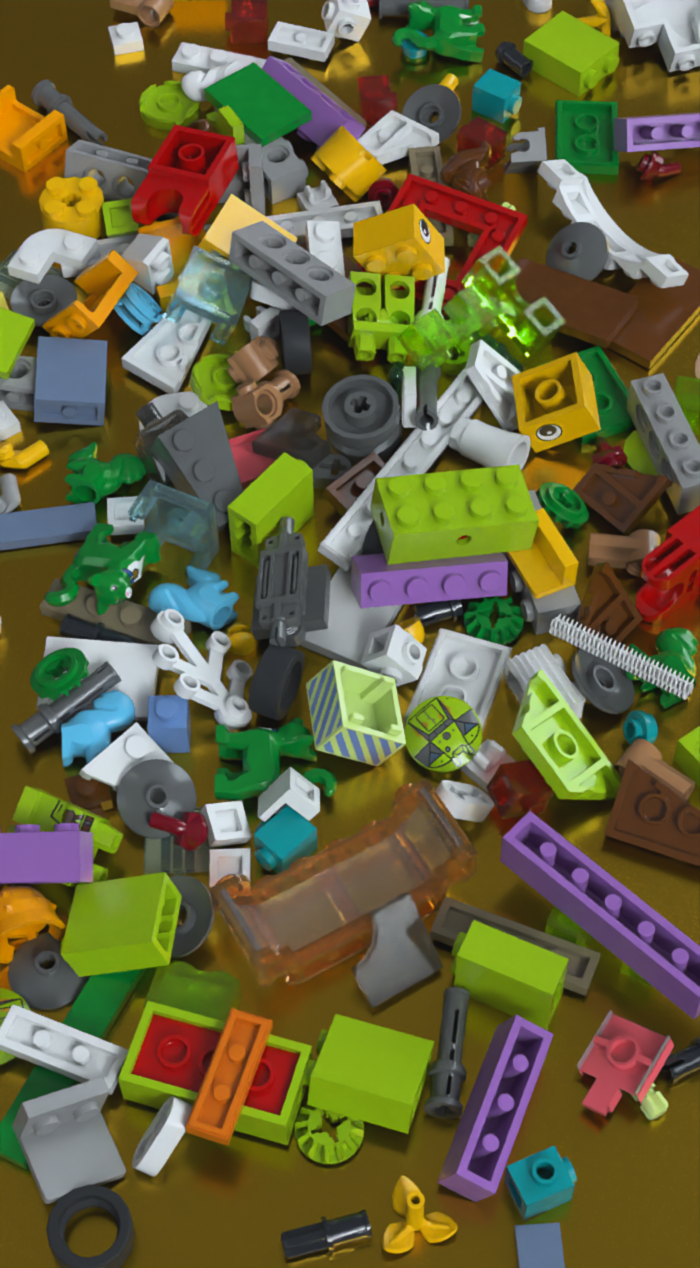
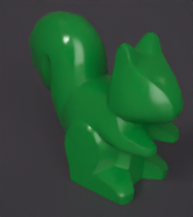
[64,442,147,505]
[624,627,698,709]

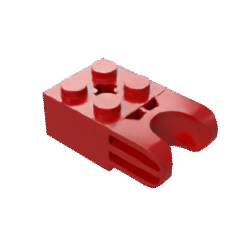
[131,125,239,237]
[634,505,700,624]

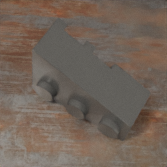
[150,401,243,538]

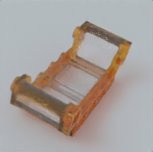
[210,778,478,987]

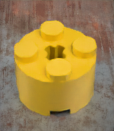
[311,125,387,203]
[39,176,106,239]

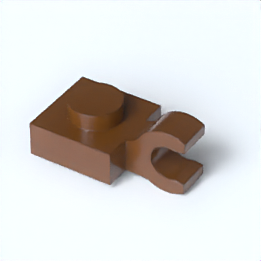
[64,775,114,818]

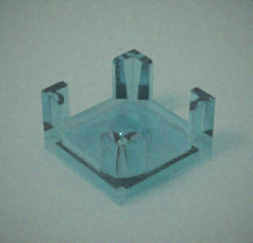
[163,245,253,345]
[128,480,219,576]

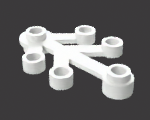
[150,609,253,731]

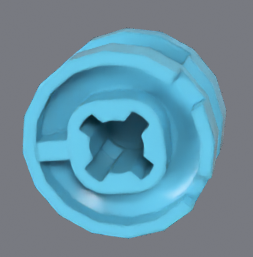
[114,283,164,336]

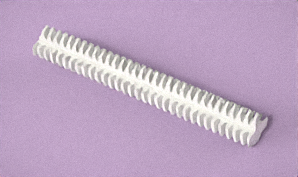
[549,613,694,700]

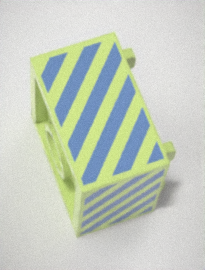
[306,660,406,767]

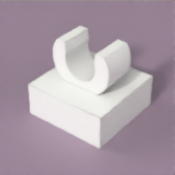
[297,180,339,211]
[243,306,281,341]
[461,739,517,794]

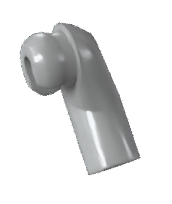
[0,473,21,514]

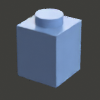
[147,695,191,753]

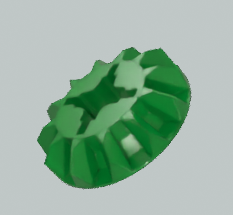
[536,482,589,529]
[464,596,524,645]
[30,648,89,701]

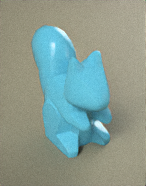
[147,566,239,631]
[61,690,135,767]

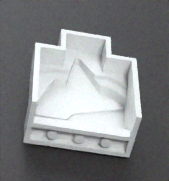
[604,0,700,72]

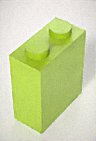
[523,11,620,97]
[227,452,314,569]
[60,872,182,977]
[450,920,569,1030]
[303,1014,435,1134]

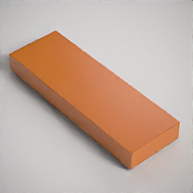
[185,1008,273,1146]

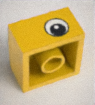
[353,204,445,289]
[512,352,601,453]

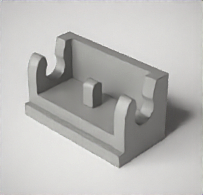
[503,127,547,174]

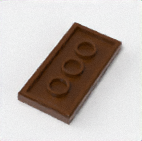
[608,253,700,369]
[489,257,639,348]

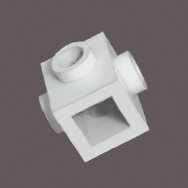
[321,0,372,42]
[360,624,427,687]

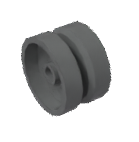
[322,374,403,465]

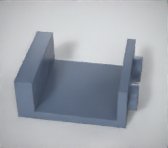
[34,336,107,426]

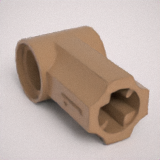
[110,0,174,28]
[587,529,661,578]
[613,738,696,801]

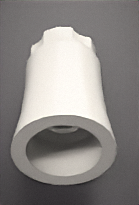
[449,417,531,470]

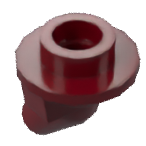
[636,150,681,181]
[368,177,399,210]
[592,437,628,469]
[149,811,208,851]

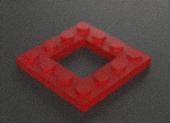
[356,173,528,323]

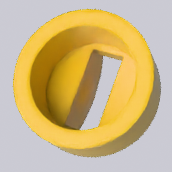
[397,617,425,644]
[227,622,257,655]

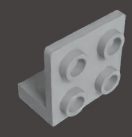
[218,144,266,216]
[12,1076,126,1204]

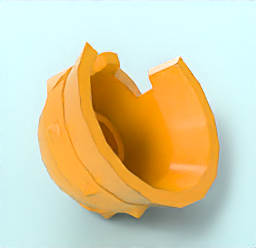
[0,885,66,964]

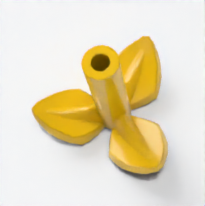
[577,0,611,37]
[381,1175,458,1254]

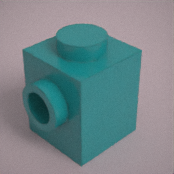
[472,69,522,124]
[254,805,318,878]
[504,1145,577,1221]

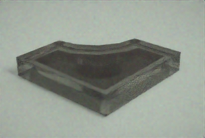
[252,407,331,469]
[351,892,443,1008]

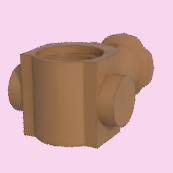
[227,336,280,384]
[231,369,300,431]

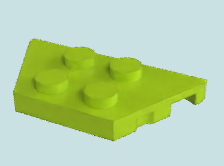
[512,669,622,801]

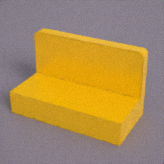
[506,508,579,599]

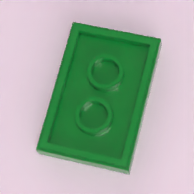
[204,62,312,147]
[555,100,619,175]
[538,346,636,446]

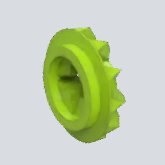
[295,1105,364,1164]

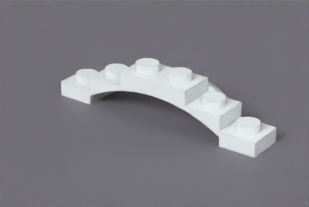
[537,159,689,288]

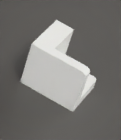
[258,767,320,822]

